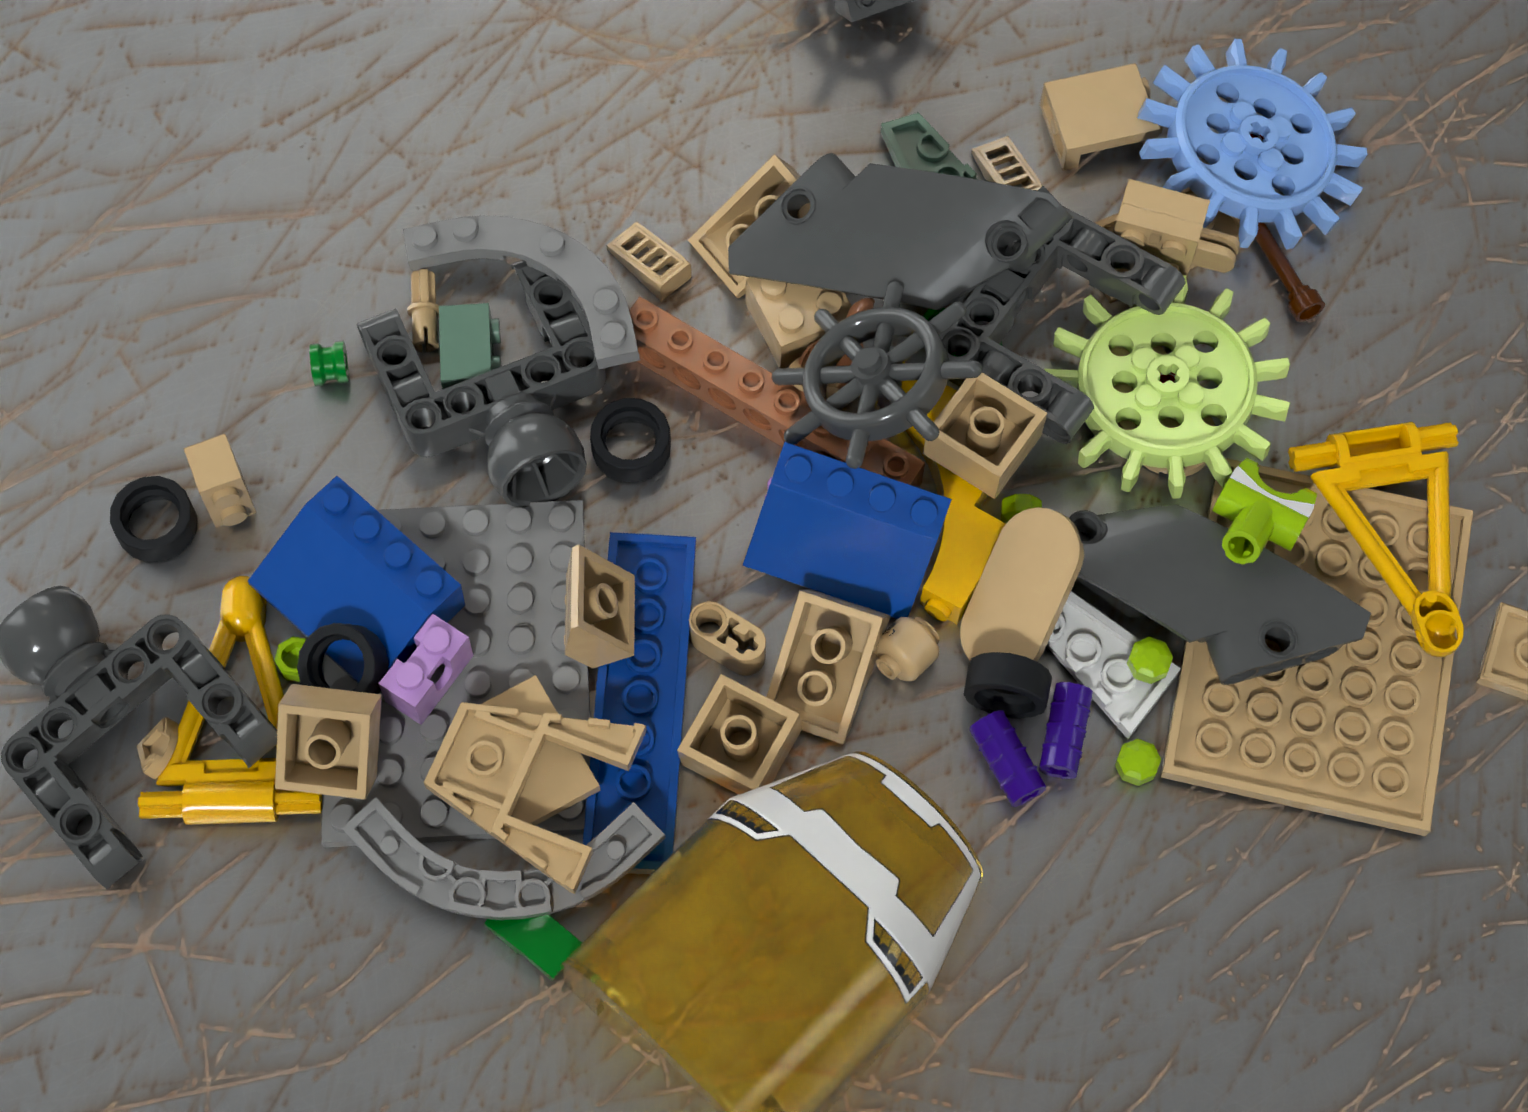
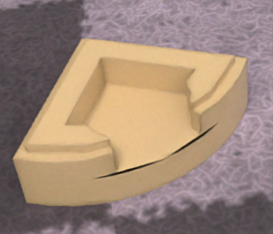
[137,717,178,780]

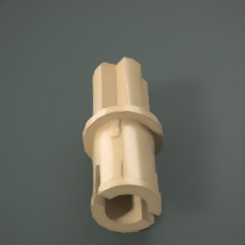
[407,268,439,352]

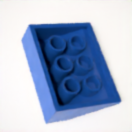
[742,442,952,619]
[248,476,465,684]

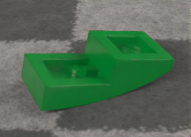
[484,915,584,982]

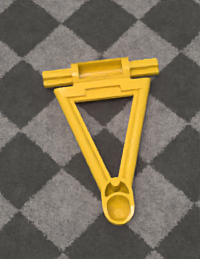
[1288,422,1464,657]
[138,576,322,825]

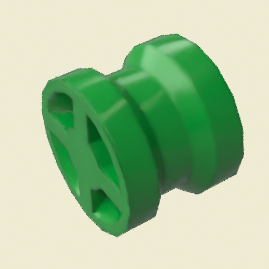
[309,341,349,386]

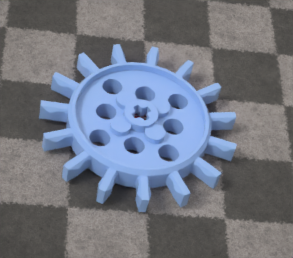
[1137,39,1368,250]

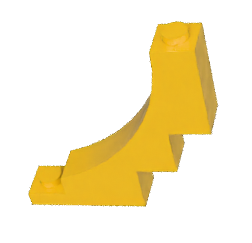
[902,362,1006,625]

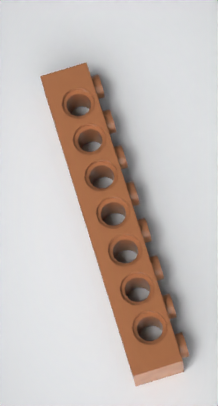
[629,296,925,488]

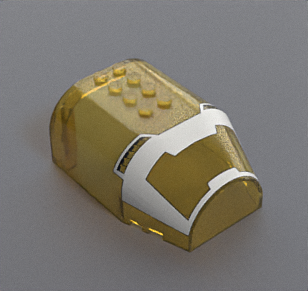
[561,751,983,1112]

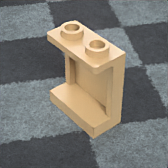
[1040,63,1163,171]

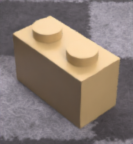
[183,434,256,528]

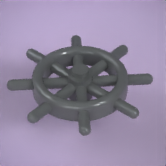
[772,281,982,469]

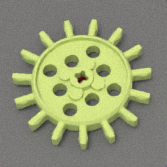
[1044,275,1290,499]

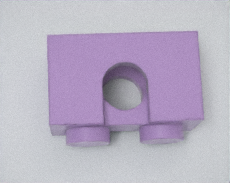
[379,614,474,725]

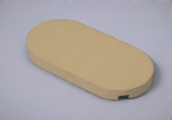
[960,507,1084,661]

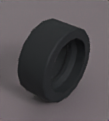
[590,398,671,483]
[110,476,197,562]
[297,623,389,694]
[963,652,1052,718]

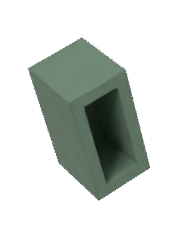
[439,303,502,389]

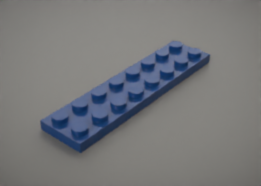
[583,532,696,876]

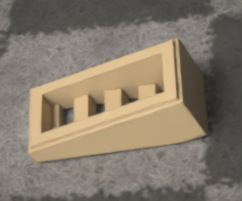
[971,136,1042,191]
[606,221,692,302]

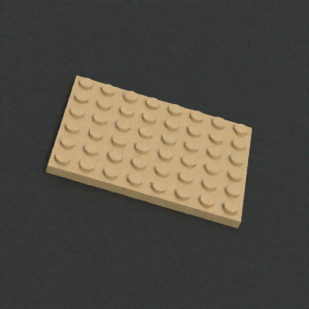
[1161,458,1473,837]

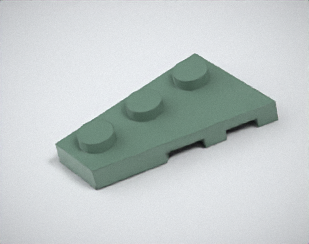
[880,112,978,180]

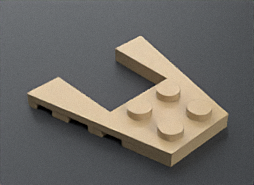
[424,702,646,894]

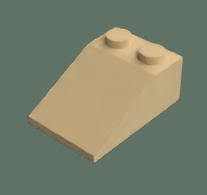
[688,154,810,298]
[766,589,891,744]

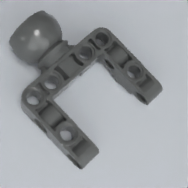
[940,206,1186,444]
[357,260,607,508]
[0,585,277,889]

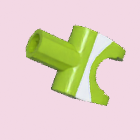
[1212,458,1317,564]

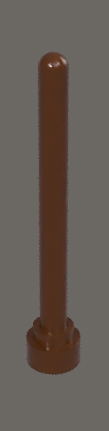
[1255,222,1325,322]

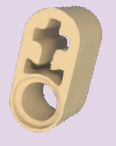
[689,601,766,676]

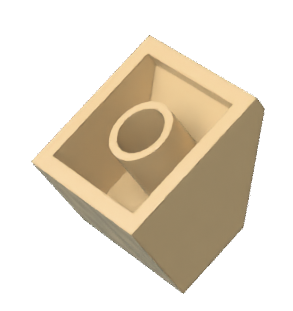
[564,545,635,669]

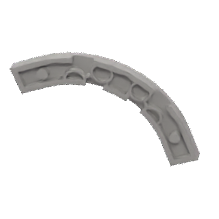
[403,215,640,369]
[342,797,666,920]

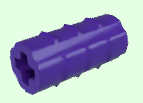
[1039,682,1093,779]
[969,710,1046,807]

